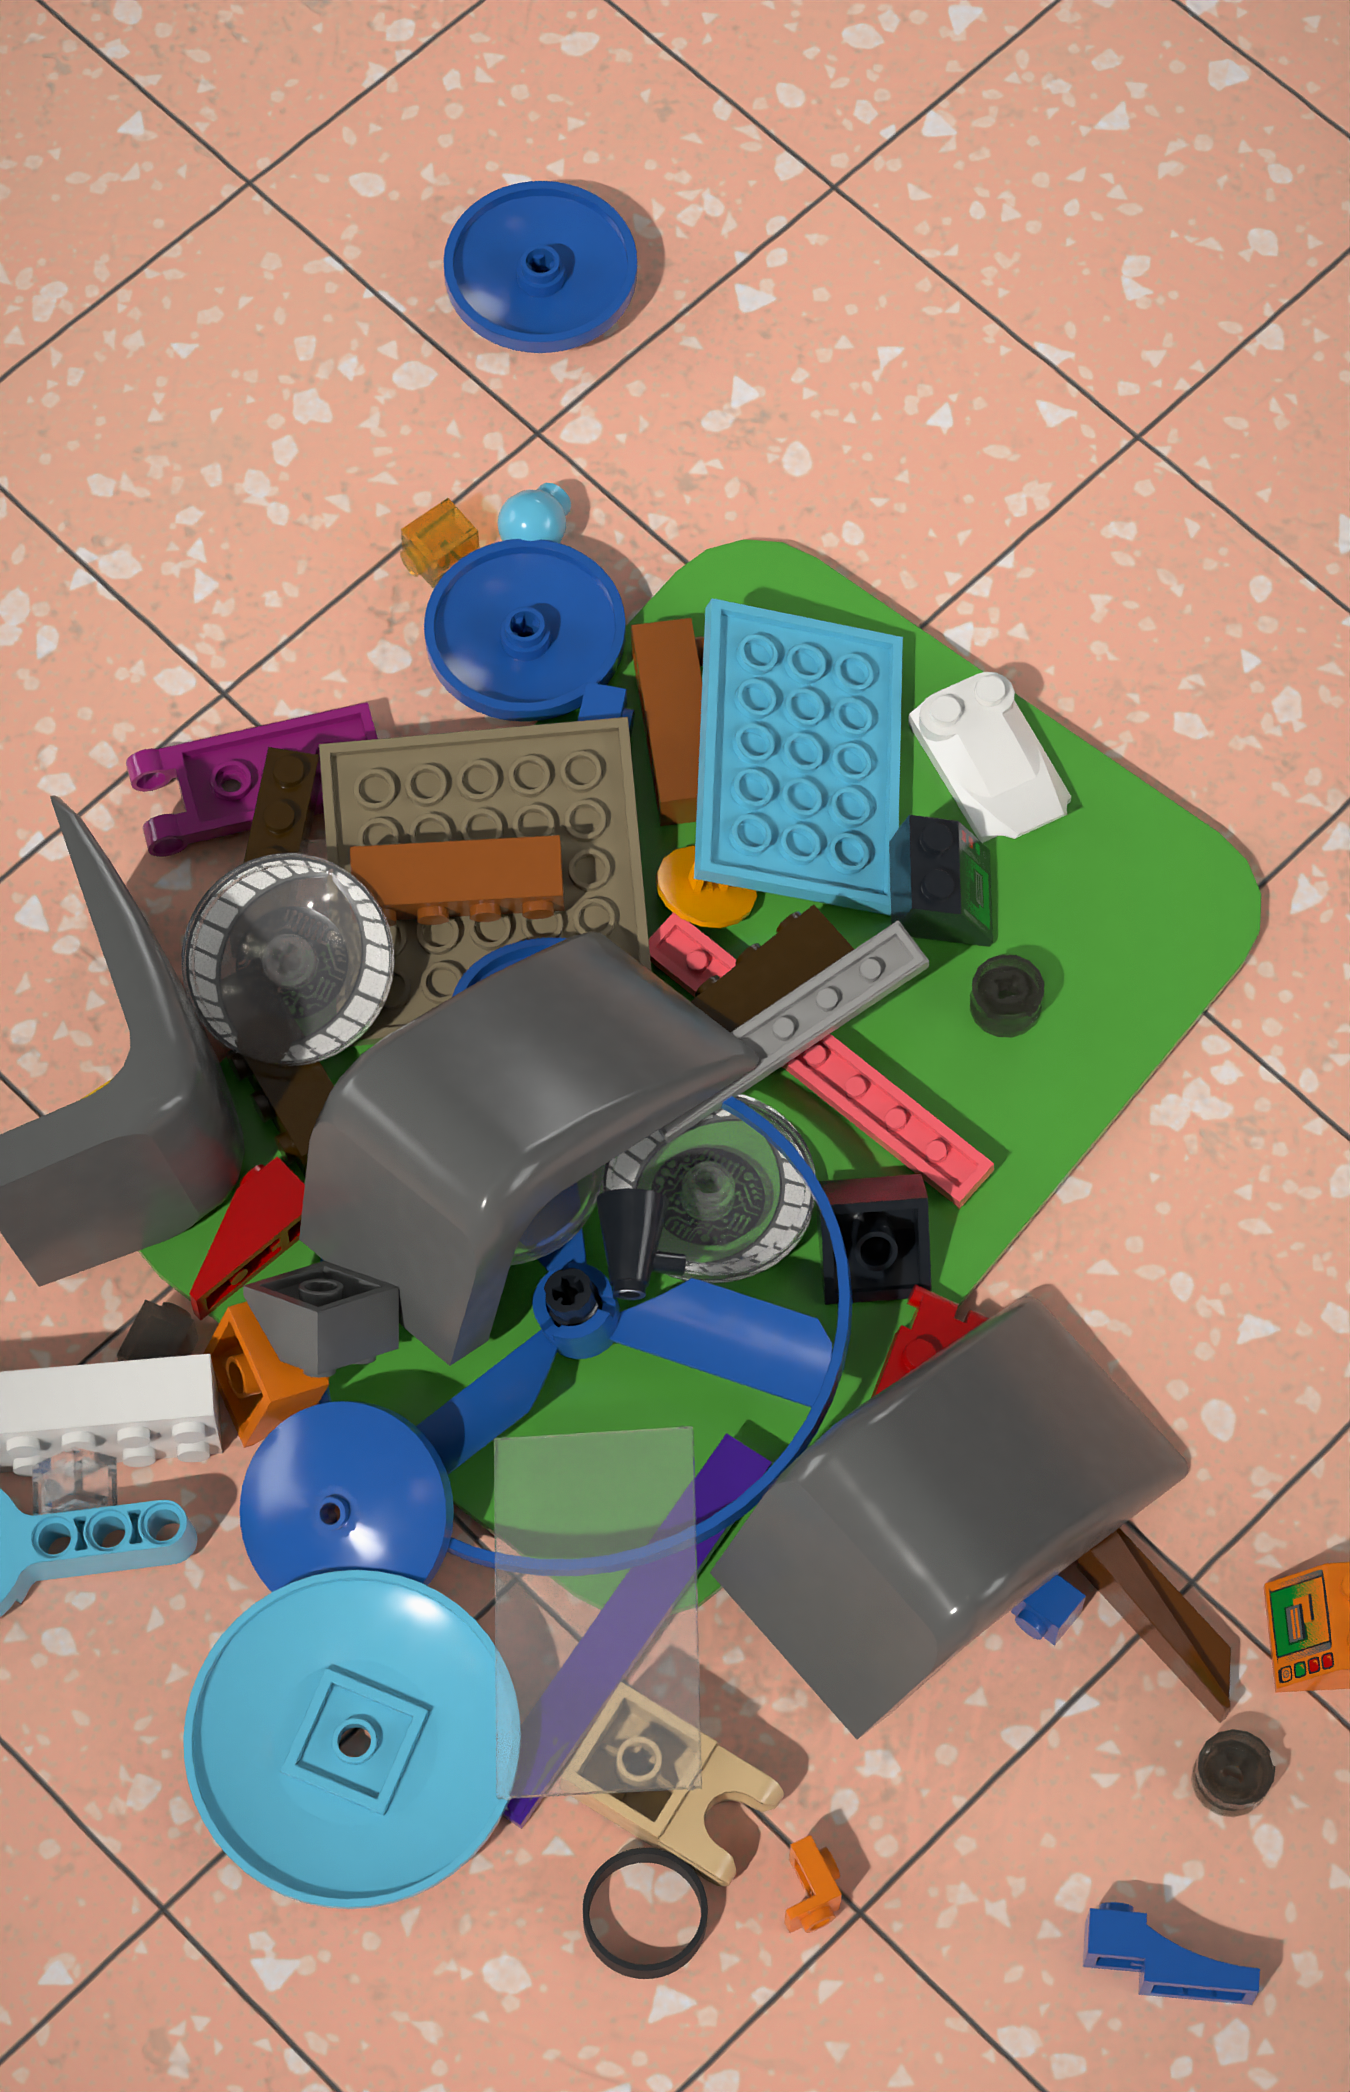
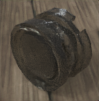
[969,954,1044,1038]
[1191,1729,1275,1818]

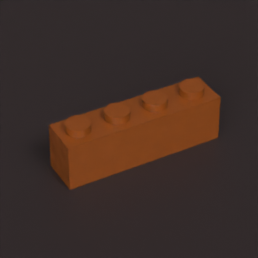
[631,618,704,826]
[350,835,565,927]

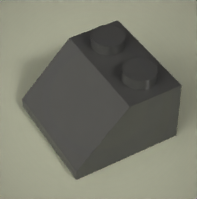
[243,1261,399,1378]

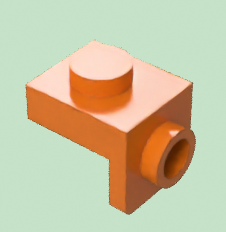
[784,1835,842,1933]

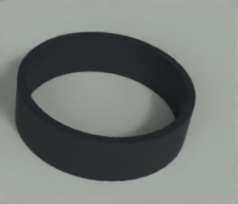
[583,1848,708,1979]

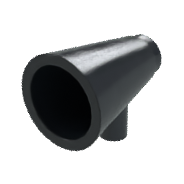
[596,1188,686,1300]

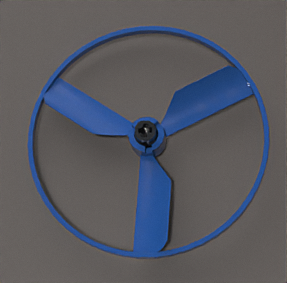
[319,1096,852,1577]

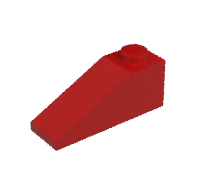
[189,1156,305,1321]

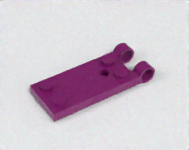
[126,702,378,857]

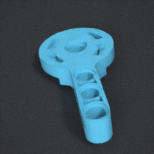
[0,1488,198,1617]

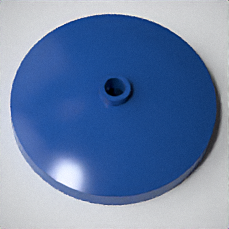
[443,181,637,353]
[424,539,626,722]
[239,1401,454,1592]

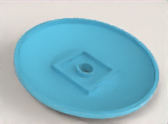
[183,1570,522,1909]

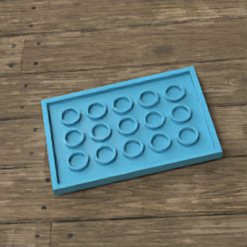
[694,598,903,915]

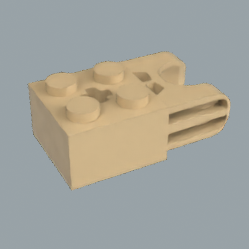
[561,1682,784,1886]

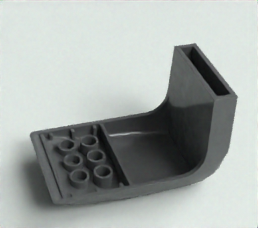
[0,795,245,1287]
[299,931,759,1366]
[710,1296,1189,1740]

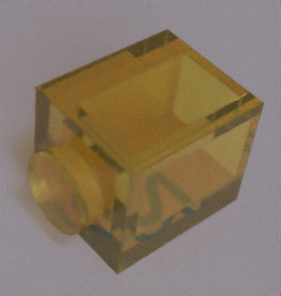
[400,498,479,588]

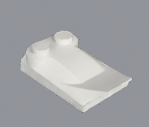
[908,672,1071,843]

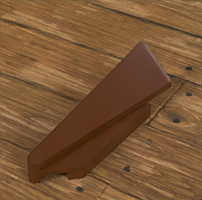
[1077,1527,1231,1723]

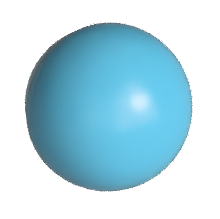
[498,483,571,543]

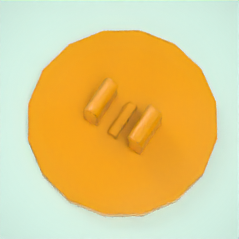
[655,846,757,928]

